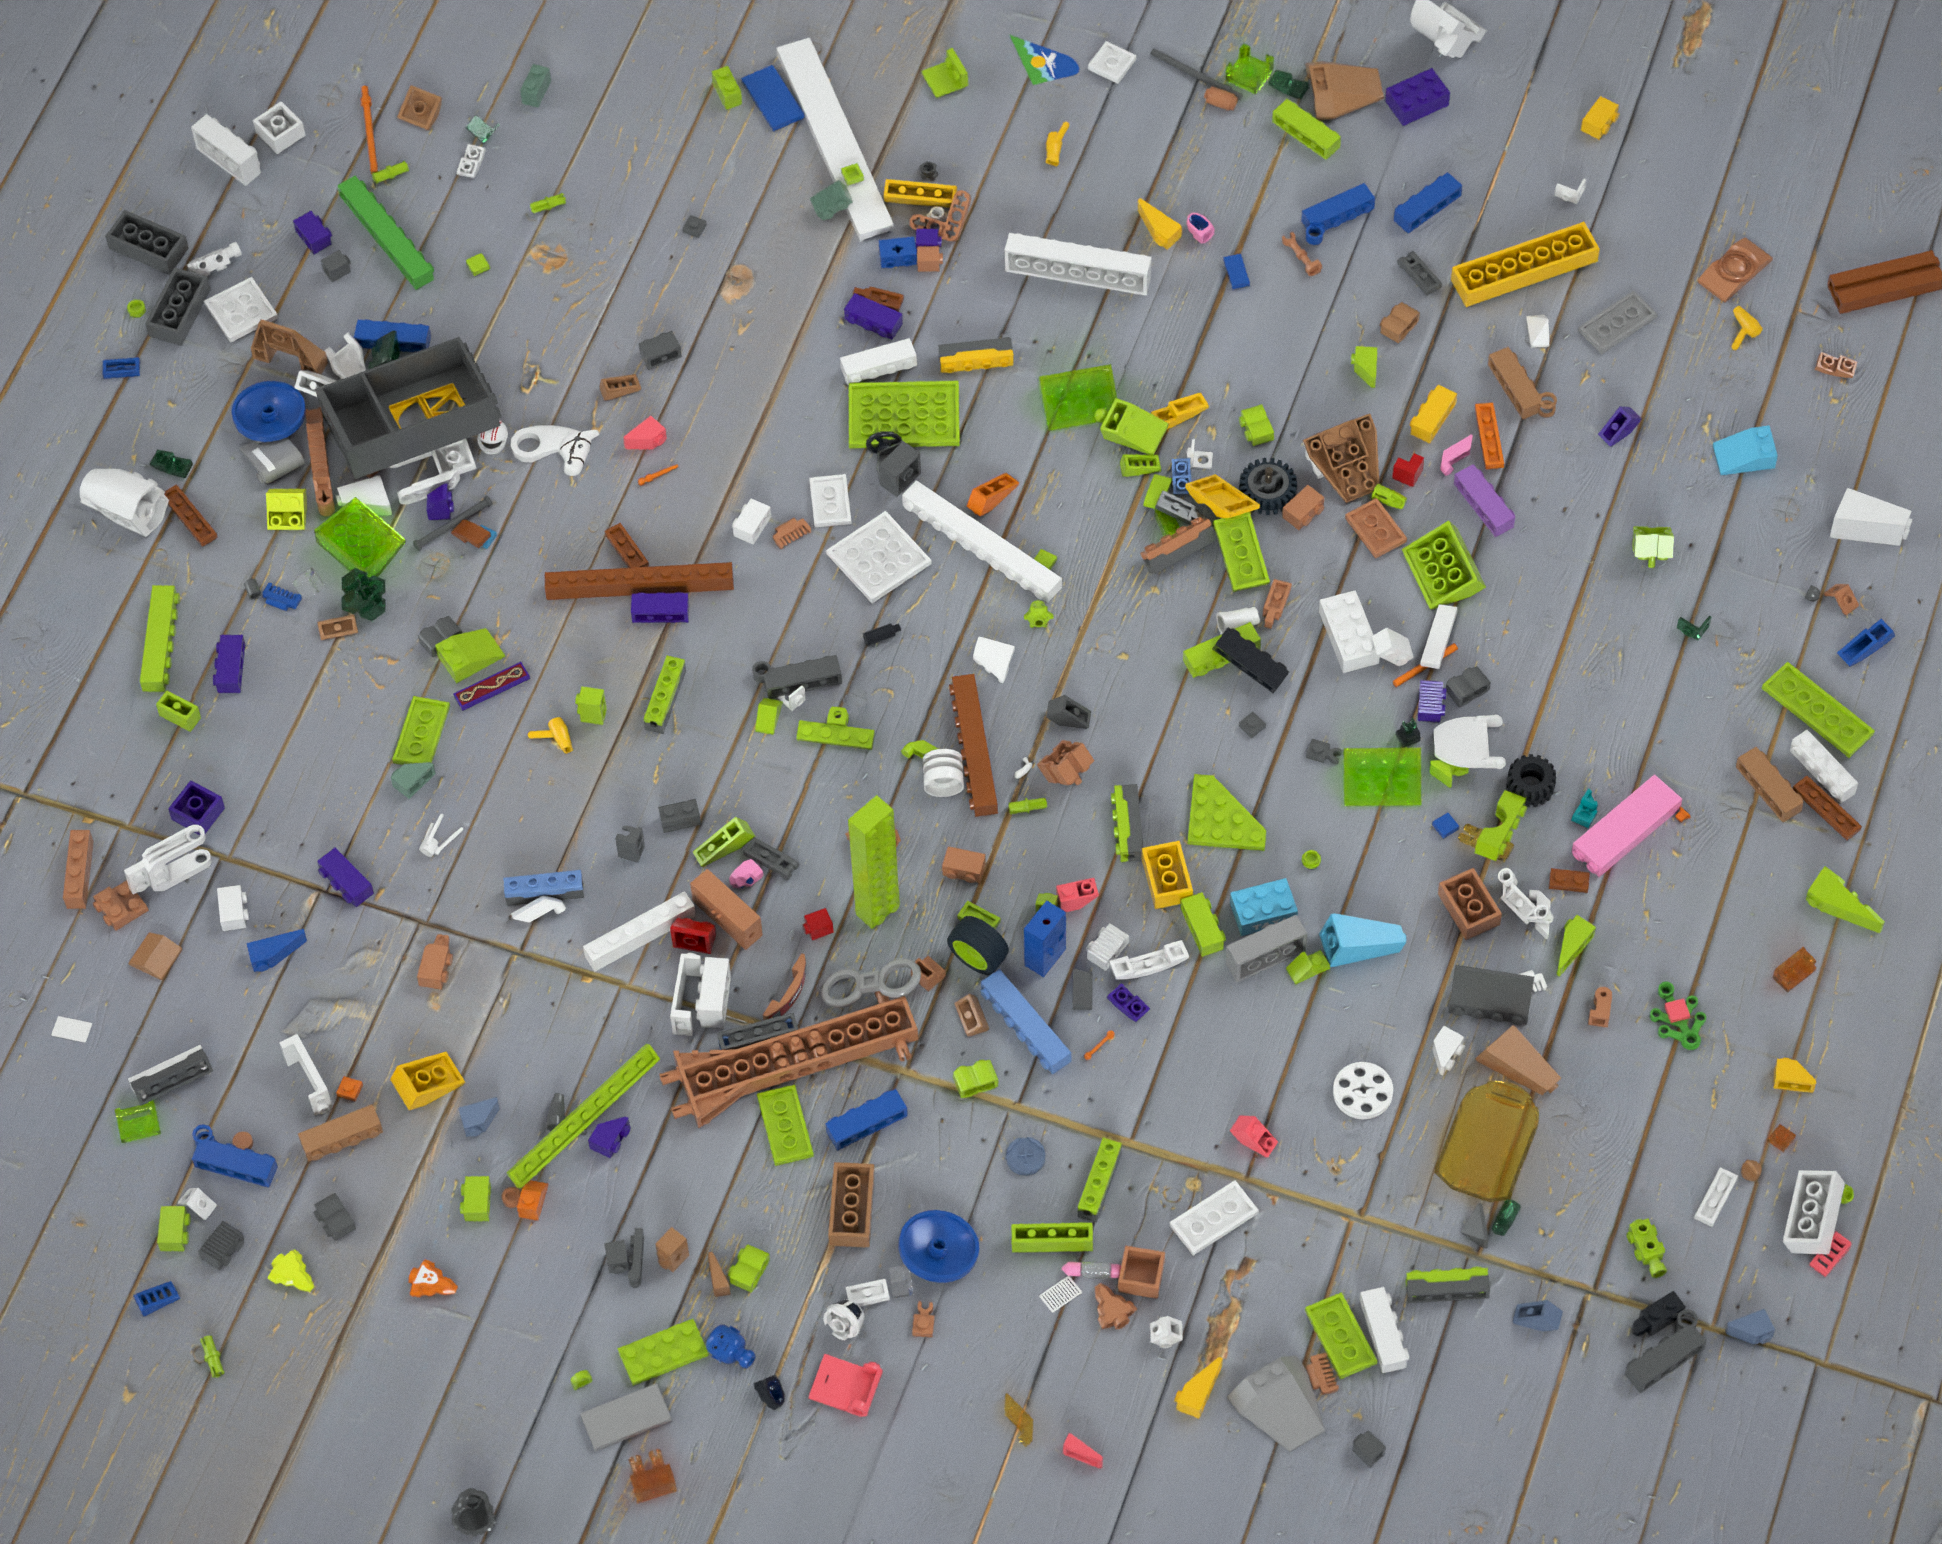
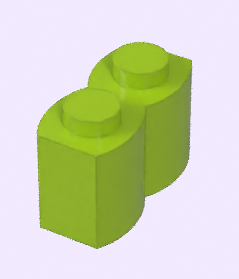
[1239,404,1274,446]
[953,1060,998,1098]
[728,1244,770,1293]

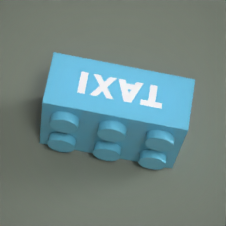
[1230,878,1298,937]

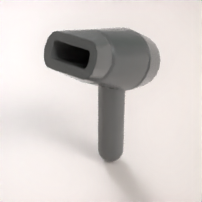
[547,1093,587,1135]

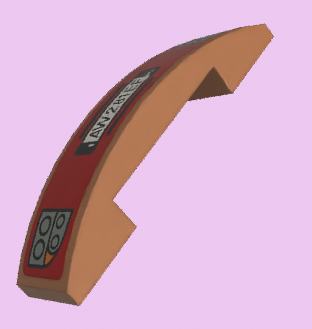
[763,953,806,1020]

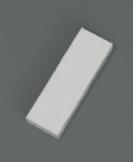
[1694,1167,1738,1227]

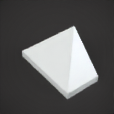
[1526,315,1549,348]

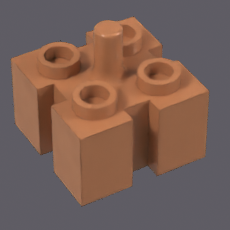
[1037,740,1095,785]

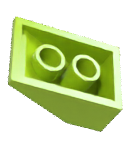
[435,628,505,684]

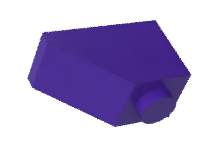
[1598,406,1642,447]

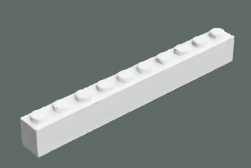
[902,480,1062,603]

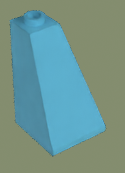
[1319,913,1406,967]

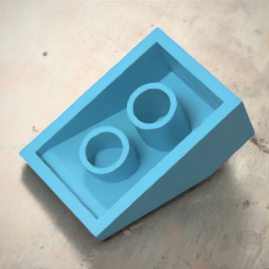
[1713,425,1778,475]

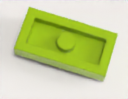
[957,900,1001,929]

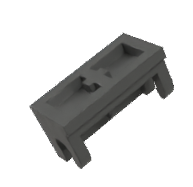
[615,826,645,863]

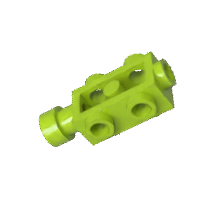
[1626,1218,1667,1278]

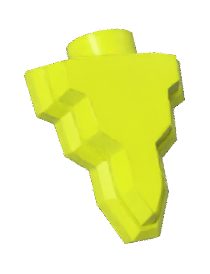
[268,1249,314,1292]

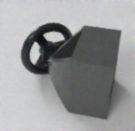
[866,431,921,497]

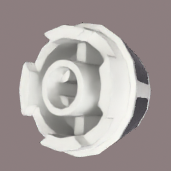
[823,1299,864,1340]

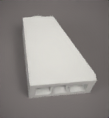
[336,475,392,516]

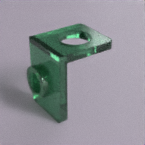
[466,115,500,143]
[1677,616,1712,641]

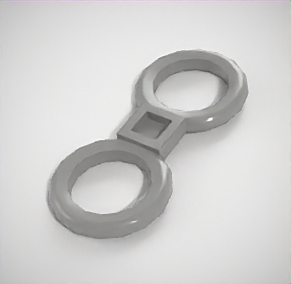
[821,958,921,1008]

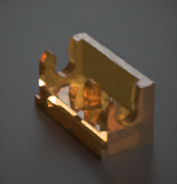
[1773,947,1817,993]

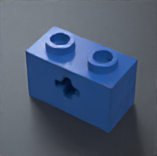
[878,236,917,268]

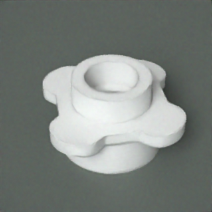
[926,206,948,225]

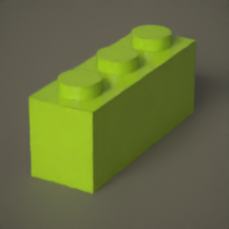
[1180,892,1226,957]

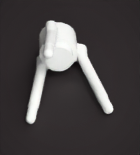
[419,814,463,857]

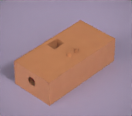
[690,869,763,950]

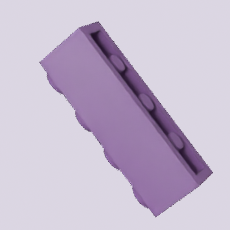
[1454,464,1516,537]

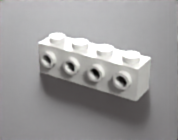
[840,338,917,385]
[1790,730,1858,804]
[1359,1287,1409,1374]

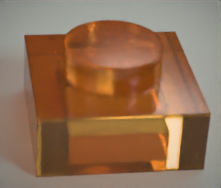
[1767,1124,1796,1153]

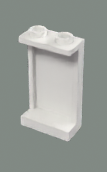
[279,1034,333,1116]

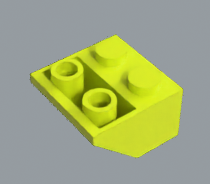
[266,489,307,530]

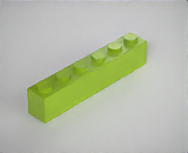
[140,585,180,692]

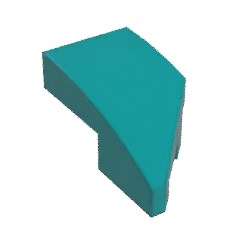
[1571,788,1598,829]

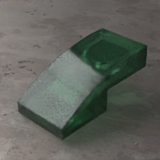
[1268,70,1309,100]

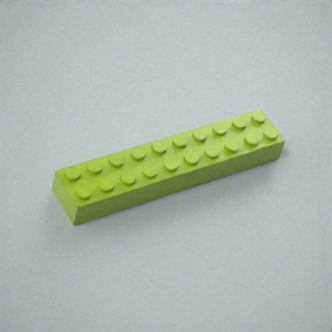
[848,795,900,929]

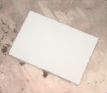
[809,474,852,528]

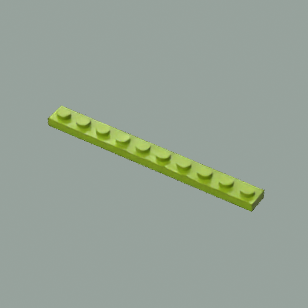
[506,1044,660,1189]

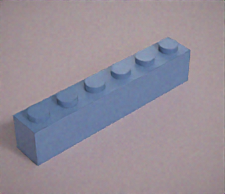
[980,969,1071,1075]

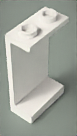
[670,953,702,1036]

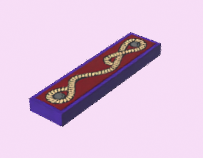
[453,662,530,711]

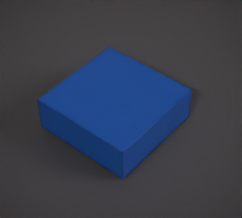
[1432,813,1459,839]

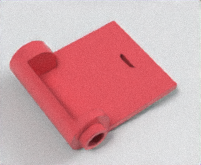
[808,1354,883,1417]

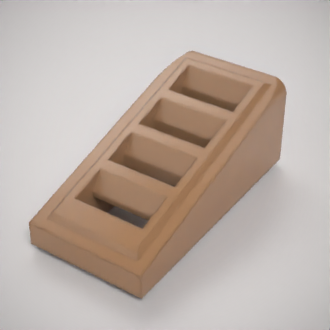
[599,374,641,401]
[708,1252,731,1297]

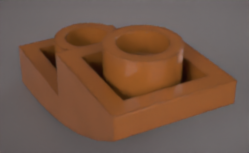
[451,519,491,549]

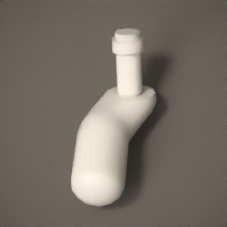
[1014,757,1032,779]

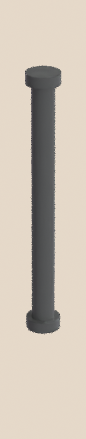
[413,496,493,551]

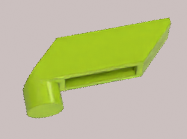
[901,740,938,759]

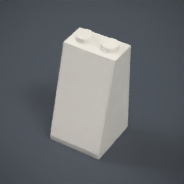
[1830,488,1913,546]

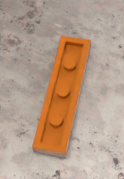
[1475,402,1504,469]

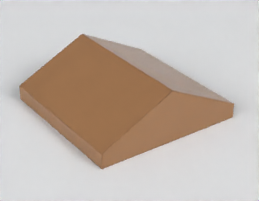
[397,85,442,130]
[128,932,183,980]

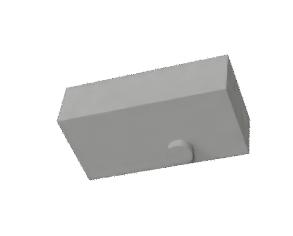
[1226,915,1307,983]

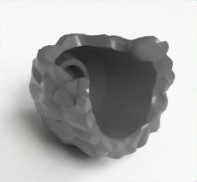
[451,1488,496,1536]

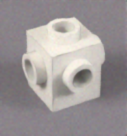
[1150,1316,1183,1348]

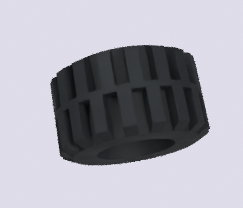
[1506,754,1556,807]

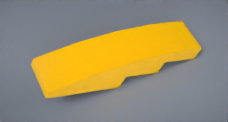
[1151,392,1209,429]

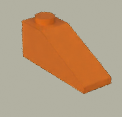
[966,472,1020,516]

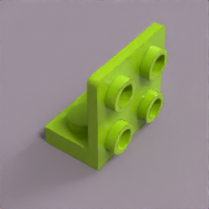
[922,48,968,98]

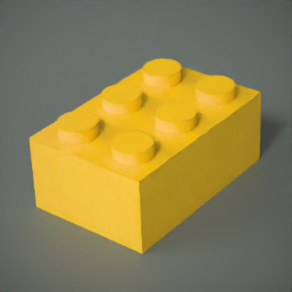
[1141,841,1193,909]

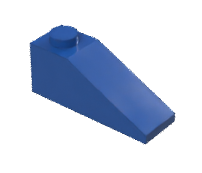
[247,929,307,972]

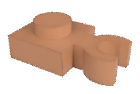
[912,1301,935,1338]

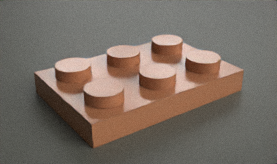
[1345,498,1407,559]

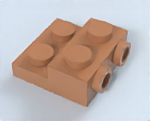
[92,880,149,931]

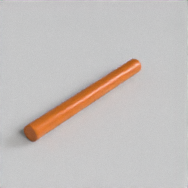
[1393,643,1458,687]

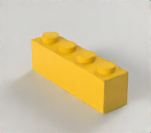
[884,179,957,208]

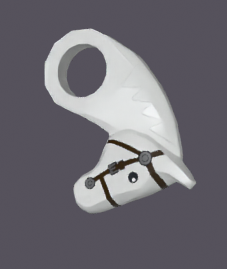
[511,425,599,476]

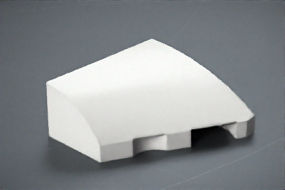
[973,637,1015,684]

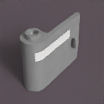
[239,437,305,485]

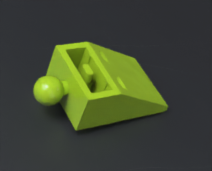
[1094,398,1169,456]

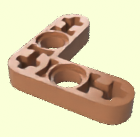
[909,190,971,242]

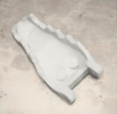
[324,332,366,379]

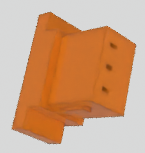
[1675,806,1691,822]

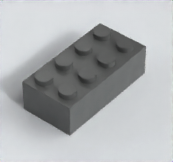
[105,210,189,274]
[145,267,211,346]

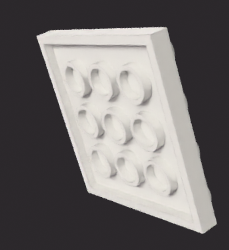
[826,511,931,603]

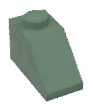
[391,762,436,799]

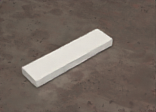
[1421,604,1457,669]

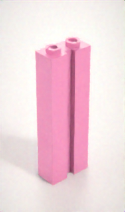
[1572,774,1682,877]

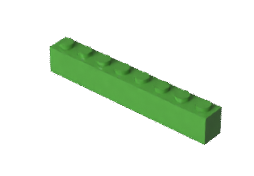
[337,175,434,290]

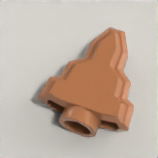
[1095,1283,1137,1329]

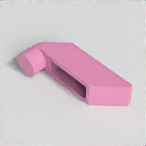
[1440,434,1473,476]

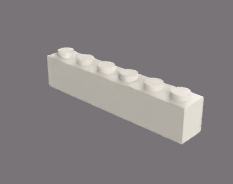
[583,891,696,972]

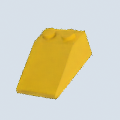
[390,1051,465,1110]

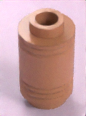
[1204,86,1238,111]

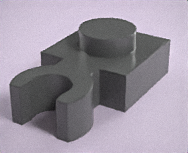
[1306,739,1342,764]

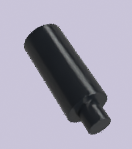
[863,623,901,646]

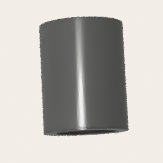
[244,579,262,600]

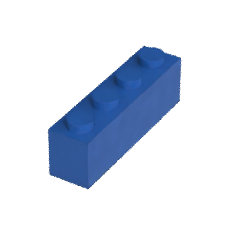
[1394,172,1462,234]
[354,319,431,353]
[825,1089,908,1151]

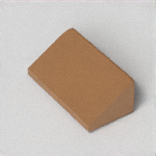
[317,614,358,640]
[954,994,989,1037]

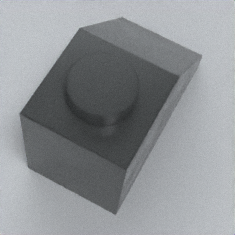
[1046,695,1091,729]

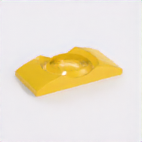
[1185,474,1260,518]

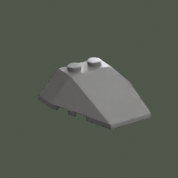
[1227,1355,1325,1452]

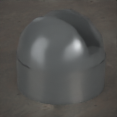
[1805,585,1821,601]

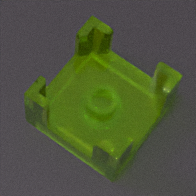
[1225,43,1274,94]

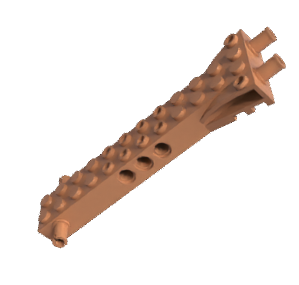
[659,991,918,1128]

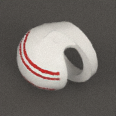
[478,420,508,455]

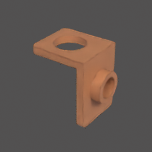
[1823,584,1859,615]

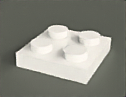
[1088,41,1136,84]

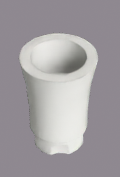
[1216,607,1260,634]

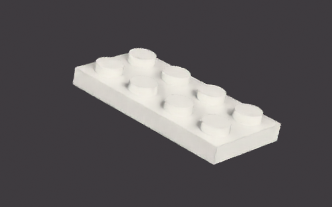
[1170,1181,1259,1256]

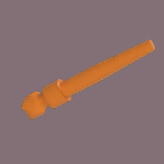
[638,464,678,486]

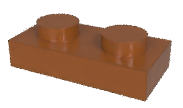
[1549,868,1590,893]

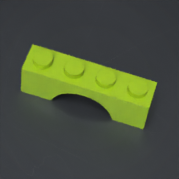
[1475,790,1527,861]

